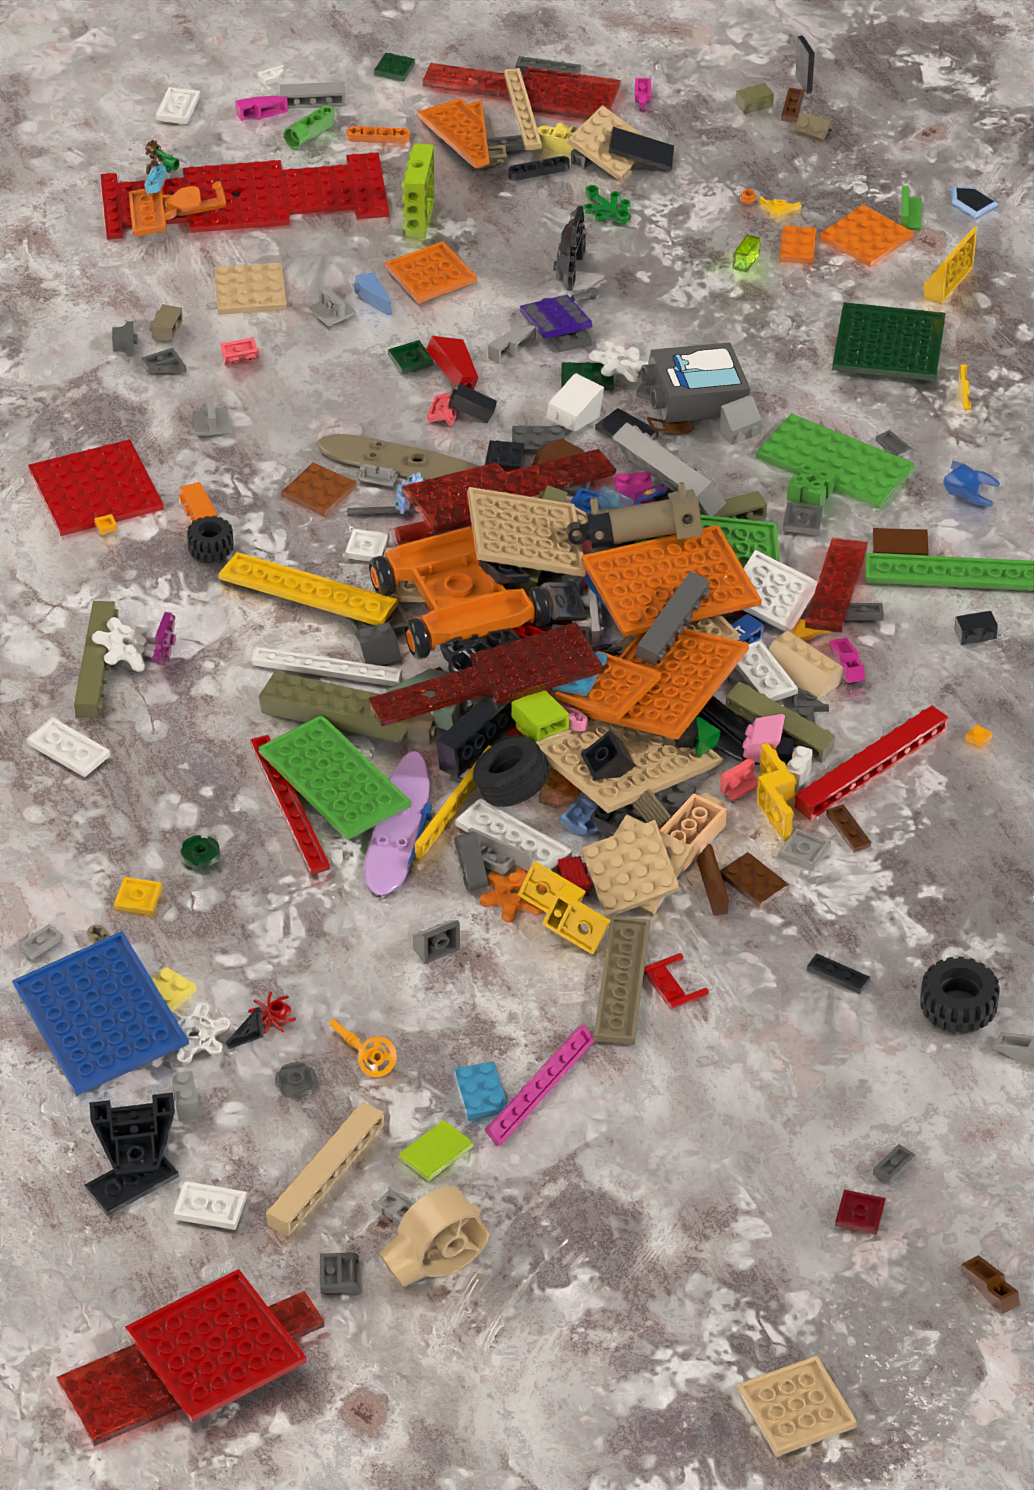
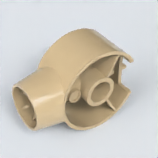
[379,1186,490,1288]

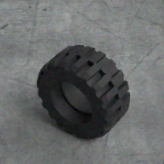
[920,956,1000,1034]

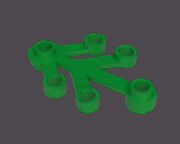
[584,185,631,224]

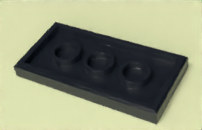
[608,127,674,171]
[84,1155,179,1216]

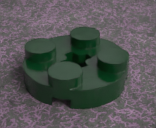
[180,835,220,871]

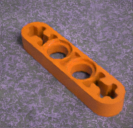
[347,126,410,143]

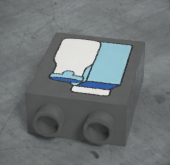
[641,342,750,423]

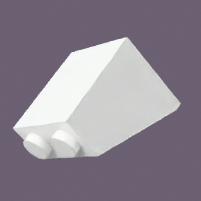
[546,374,604,432]

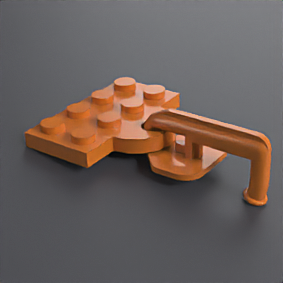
[129,181,226,237]

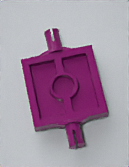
[152,612,176,665]

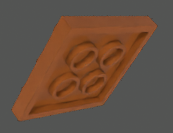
[281,462,357,517]

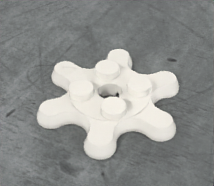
[589,341,648,382]
[92,617,155,672]
[171,1002,231,1065]

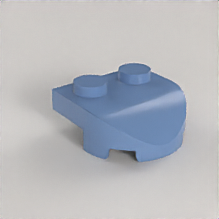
[558,793,599,836]

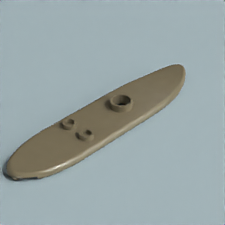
[317,434,485,485]

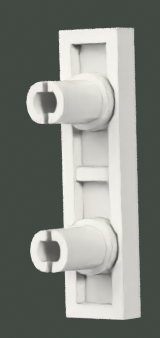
[572,587,603,645]

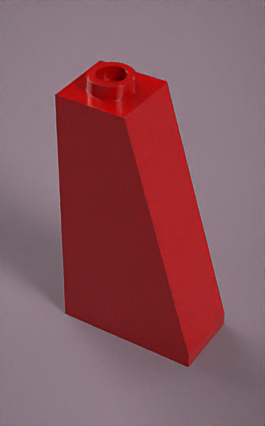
[426,335,478,390]

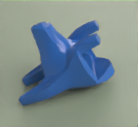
[943,461,1000,506]

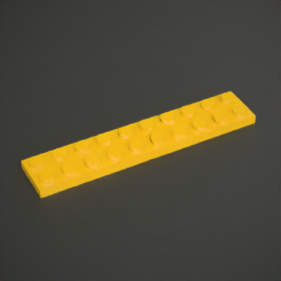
[219,552,398,625]

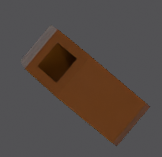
[530,438,584,473]

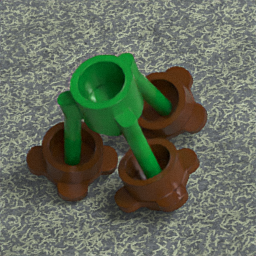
[145,140,180,175]

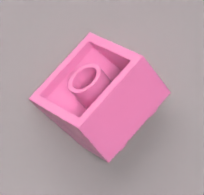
[742,714,785,764]

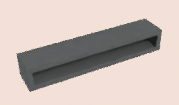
[635,571,710,666]

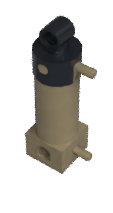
[566,482,703,549]

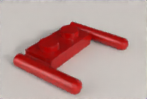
[644,953,709,1010]

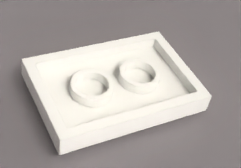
[156,87,200,124]
[173,1181,247,1230]

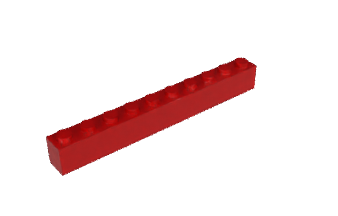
[794,705,949,820]

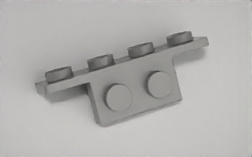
[468,827,533,875]

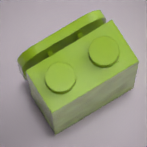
[511,689,569,742]

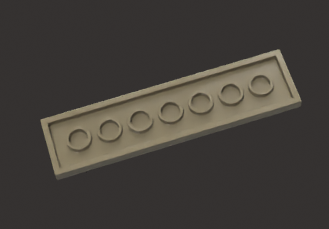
[594,916,651,1045]

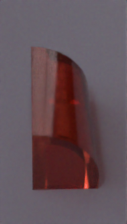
[389,520,432,546]

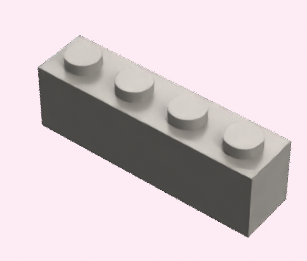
[280,82,346,109]

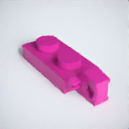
[635,78,651,111]

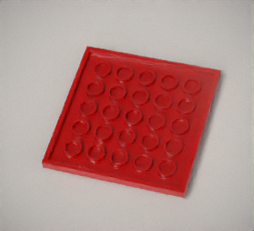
[28,439,164,536]
[125,1269,307,1422]

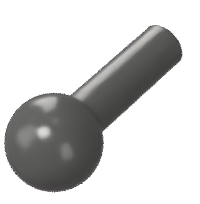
[571,287,600,301]

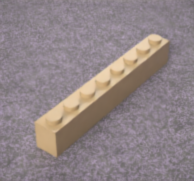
[266,1102,384,1237]

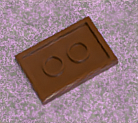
[873,528,929,556]

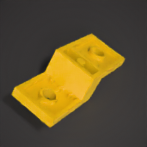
[757,743,796,842]
[518,861,611,955]

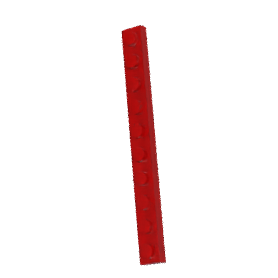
[250,735,330,875]

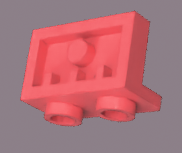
[426,392,459,426]
[720,758,758,801]

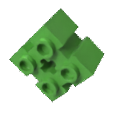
[787,463,835,506]

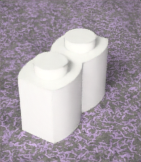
[787,746,812,791]

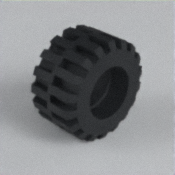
[187,516,234,562]

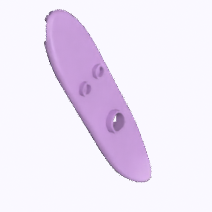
[364,751,430,897]

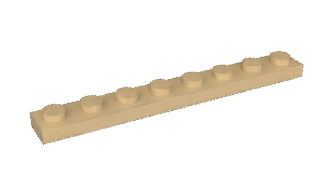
[504,68,542,151]

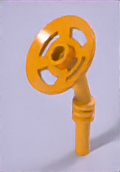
[329,1019,397,1077]

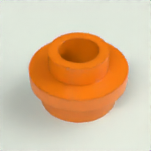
[740,189,757,204]

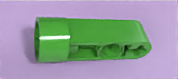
[283,106,335,149]

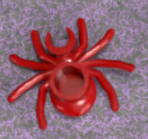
[248,991,296,1034]

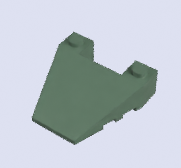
[385,669,464,730]

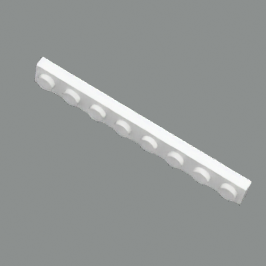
[251,647,402,687]

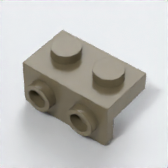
[793,112,833,141]
[480,145,507,169]

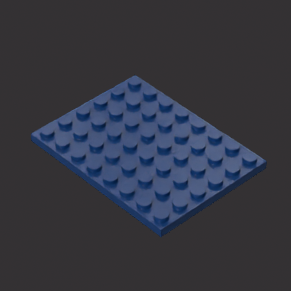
[12,931,189,1096]

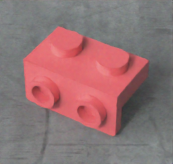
[220,337,259,365]

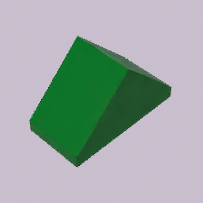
[695,717,720,756]

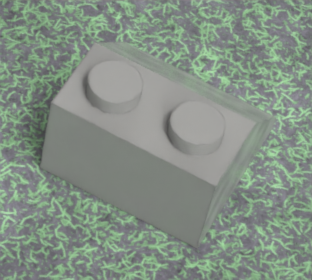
[720,395,762,445]

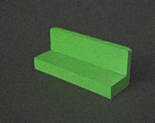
[901,186,921,231]

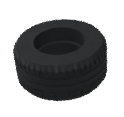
[473,737,550,807]

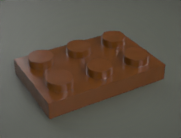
[720,852,789,908]

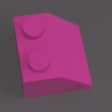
[614,472,654,507]

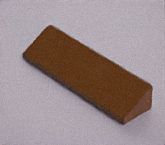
[696,844,729,916]

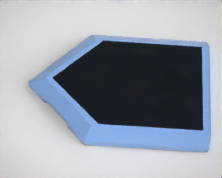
[951,187,999,219]

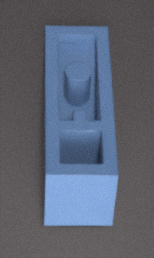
[353,272,392,315]

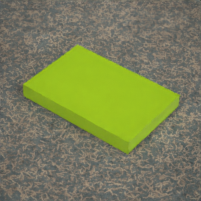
[399,1119,473,1182]

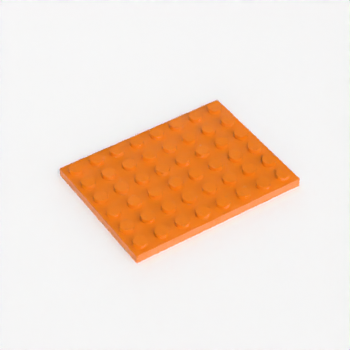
[581,525,762,637]
[577,628,749,739]

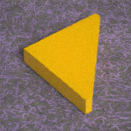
[759,197,801,218]
[958,364,971,410]
[791,619,831,641]

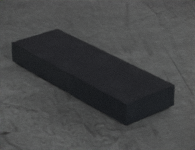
[807,953,870,994]

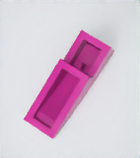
[235,96,288,121]
[829,638,865,683]

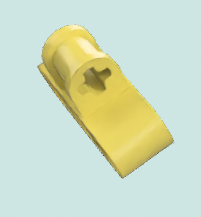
[537,122,576,155]

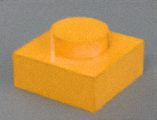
[94,514,118,535]
[965,724,992,748]

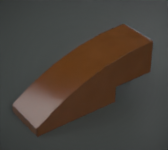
[961,1255,1020,1314]

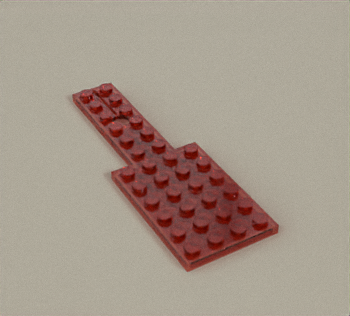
[422,63,621,120]
[401,449,617,534]
[368,622,604,726]
[56,1291,325,1446]

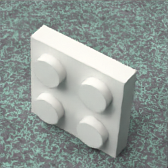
[345,529,389,562]

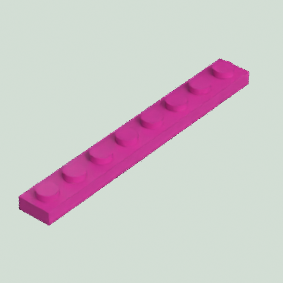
[484,1025,595,1146]

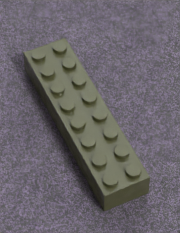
[258,672,415,743]

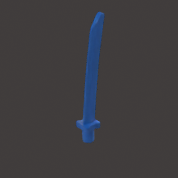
[408,803,432,866]

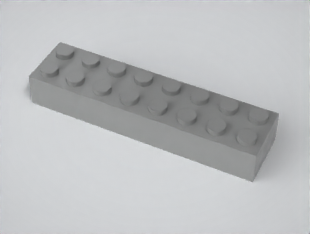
[612,423,726,516]

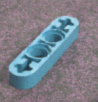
[144,165,167,194]

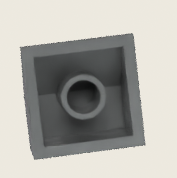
[353,622,402,667]
[413,920,460,964]

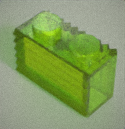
[732,234,761,273]

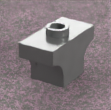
[112,321,137,357]

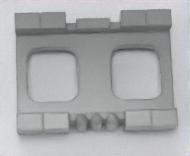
[372,1185,416,1226]

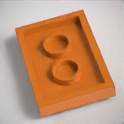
[779,225,816,264]

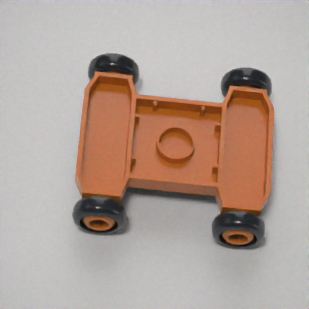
[369,527,551,660]

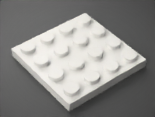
[743,550,821,632]

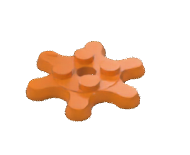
[479,866,547,922]

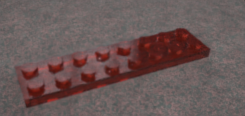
[805,538,868,633]

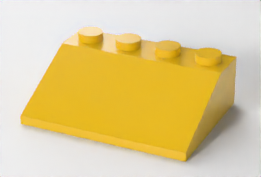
[923,226,977,304]

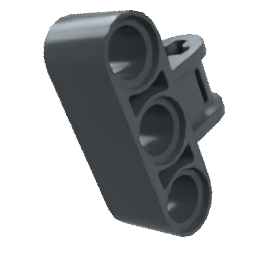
[454,831,488,891]

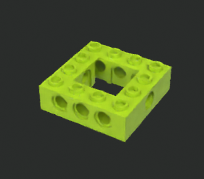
[402,143,435,239]

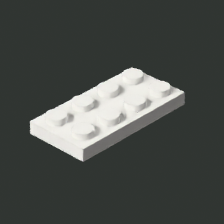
[735,640,798,701]
[27,718,110,777]

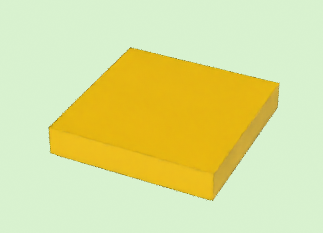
[113,877,163,916]

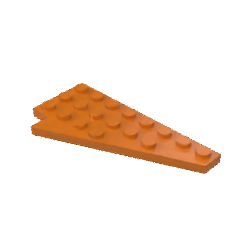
[417,98,490,168]

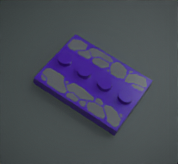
[520,294,592,339]

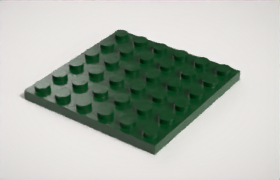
[832,302,946,381]

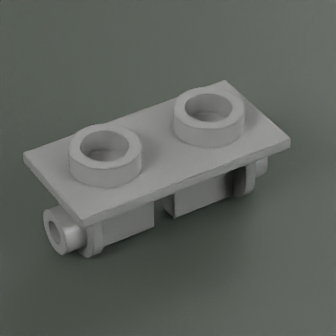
[358,463,398,487]

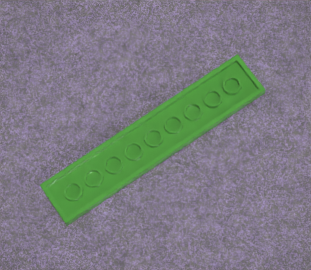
[865,553,1034,591]

